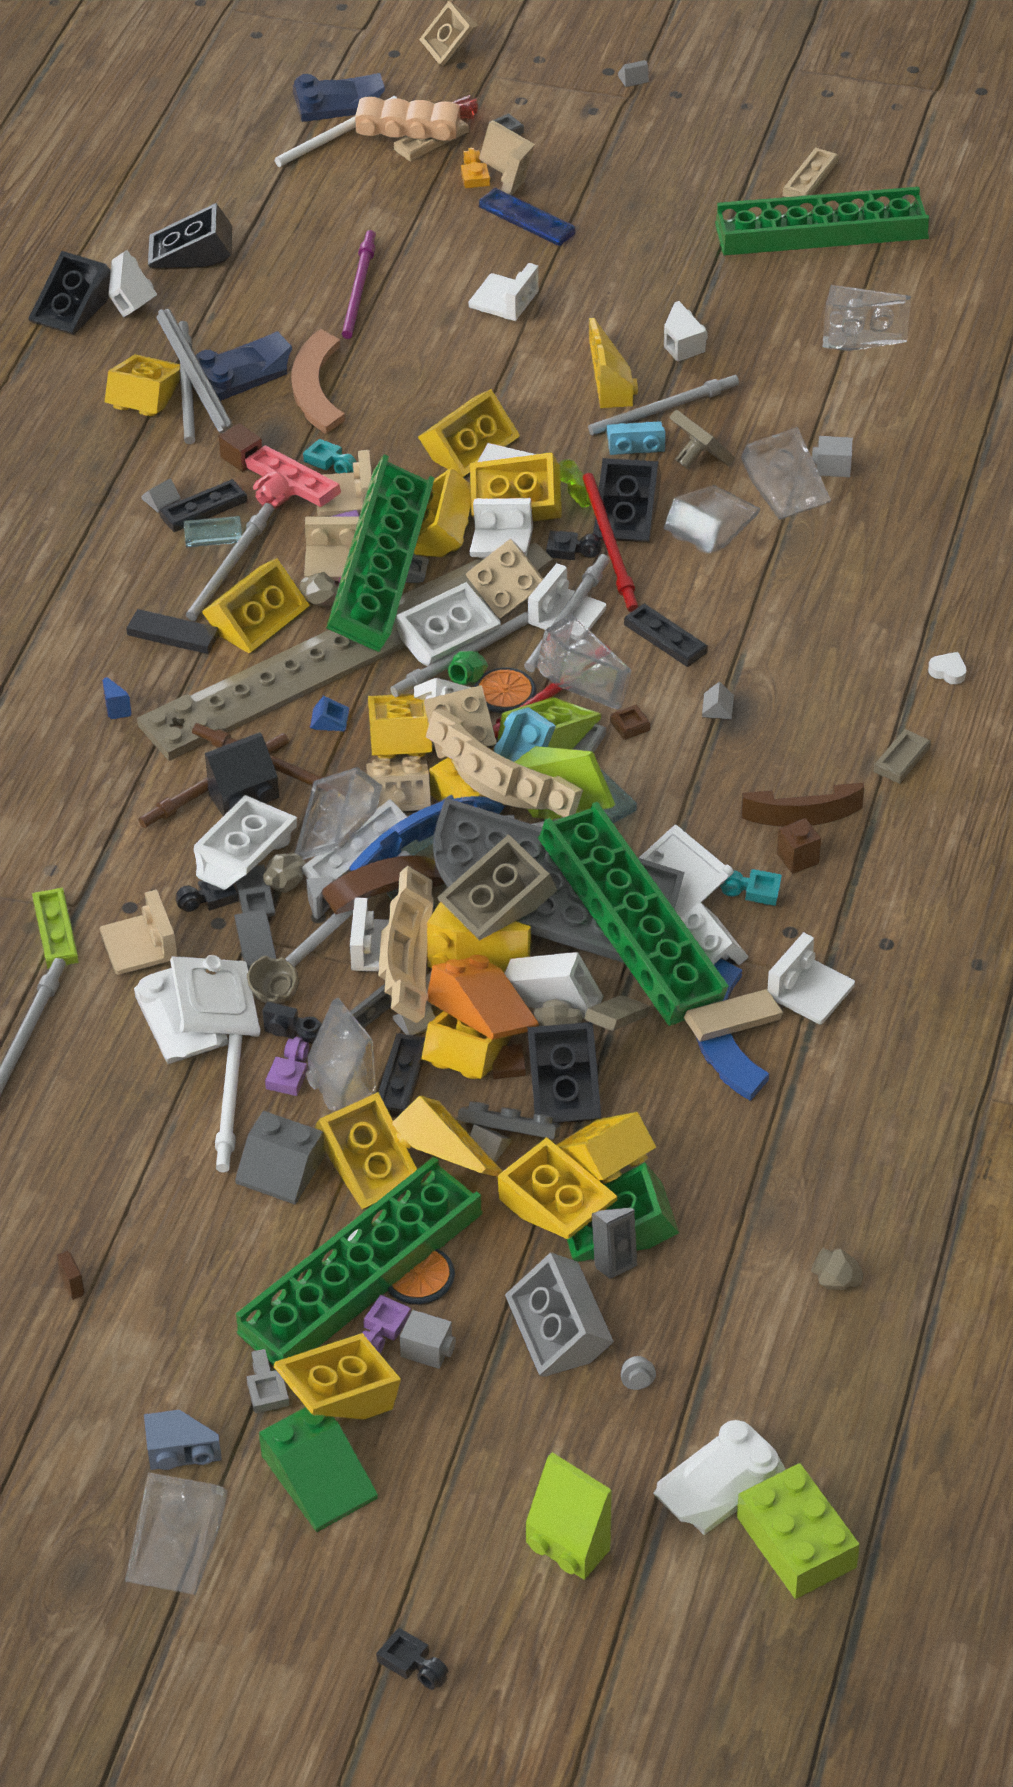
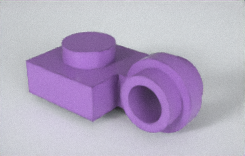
[265,1037,309,1096]
[363,1295,411,1353]

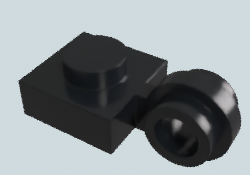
[546,530,602,560]
[175,880,238,912]
[263,1001,323,1044]
[376,1628,449,1690]

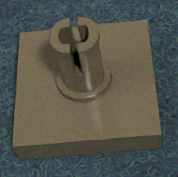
[669,409,736,470]

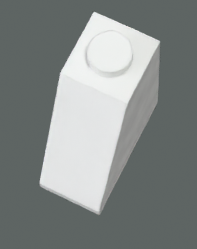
[504,952,603,1019]

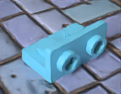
[607,421,666,455]
[494,707,556,762]

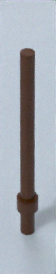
[192,723,357,804]
[138,733,289,828]

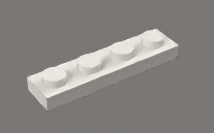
[302,799,407,880]

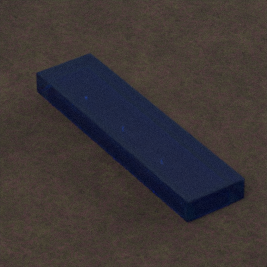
[479,188,576,246]

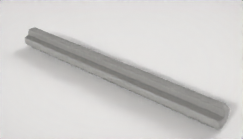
[157,308,233,433]

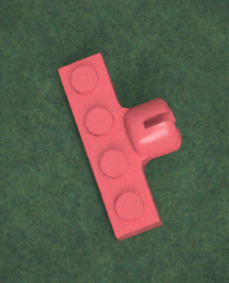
[245,445,341,509]

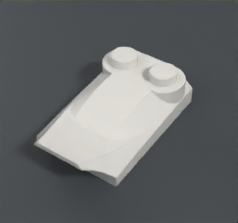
[395,582,501,666]
[194,795,297,890]
[134,968,228,1064]
[653,1420,785,1535]

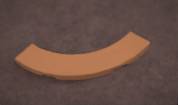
[291,329,345,434]

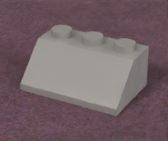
[505,1252,614,1377]

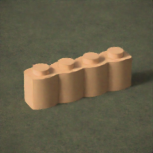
[355,97,460,141]

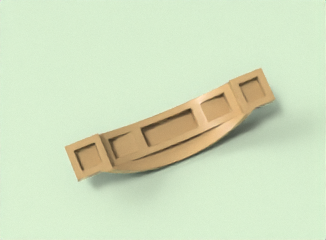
[426,708,583,817]
[378,866,434,1023]

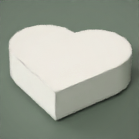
[928,652,966,684]

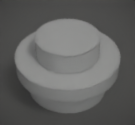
[621,1356,656,1390]

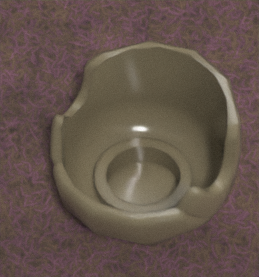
[247,955,299,1004]

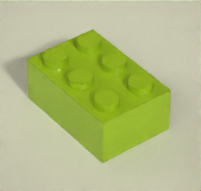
[737,1463,860,1599]

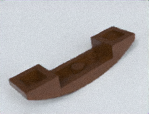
[741,783,864,827]
[322,855,445,915]

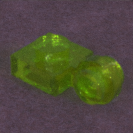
[559,459,591,508]

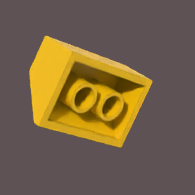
[418,389,520,477]
[414,468,471,557]
[202,558,310,653]

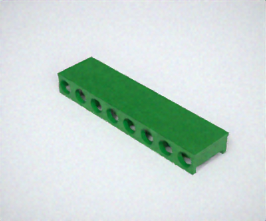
[715,187,929,256]
[326,454,435,652]
[538,802,729,1026]
[236,1157,483,1367]

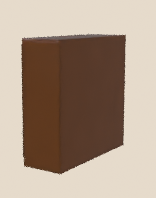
[610,704,651,740]
[492,1044,526,1079]
[57,1250,85,1300]

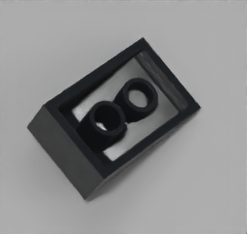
[148,203,233,268]
[28,251,111,335]
[593,458,661,543]
[527,1022,601,1123]

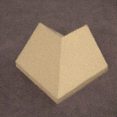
[419,1,479,66]

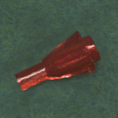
[453,94,479,119]

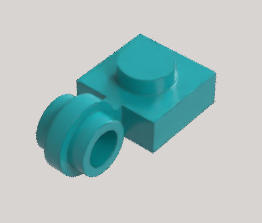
[303,439,357,474]
[720,869,782,906]

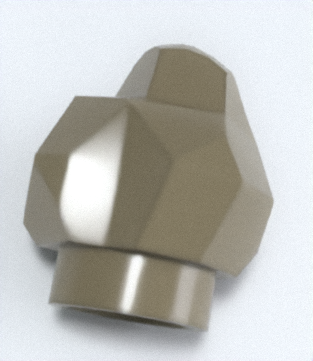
[299,572,338,607]
[263,853,305,893]
[534,998,583,1026]
[811,1247,863,1290]

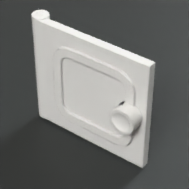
[639,824,734,918]
[170,955,260,1037]

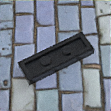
[159,479,247,532]
[624,603,708,667]
[126,609,219,654]
[379,1033,425,1118]

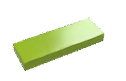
[32,887,79,969]

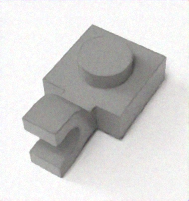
[247,1349,289,1413]

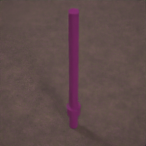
[342,230,376,339]

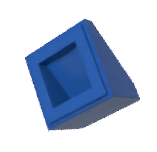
[102,677,132,719]
[310,696,349,731]

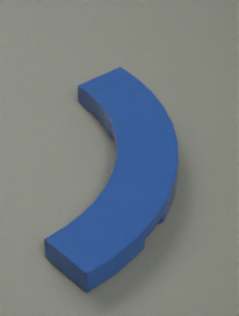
[349,796,505,871]
[695,958,769,1101]

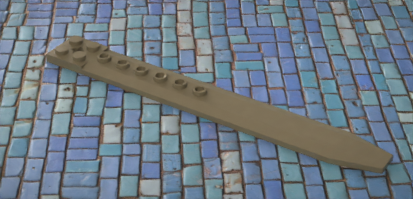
[137,543,553,761]

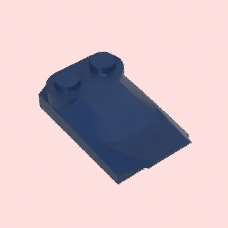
[293,73,385,122]
[195,331,292,401]

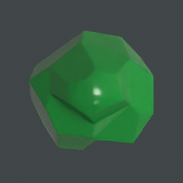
[448,651,488,685]

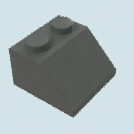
[235,1111,325,1205]

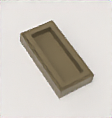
[874,729,931,784]

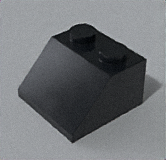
[205,732,280,816]

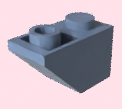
[144,1410,222,1470]

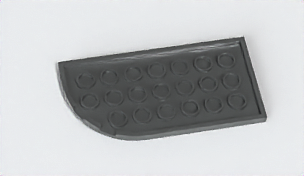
[433,798,685,963]

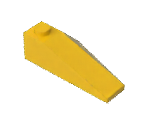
[589,318,638,408]

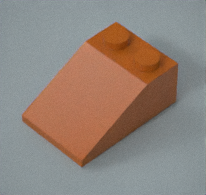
[427,955,539,1040]

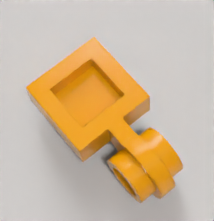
[461,148,490,188]

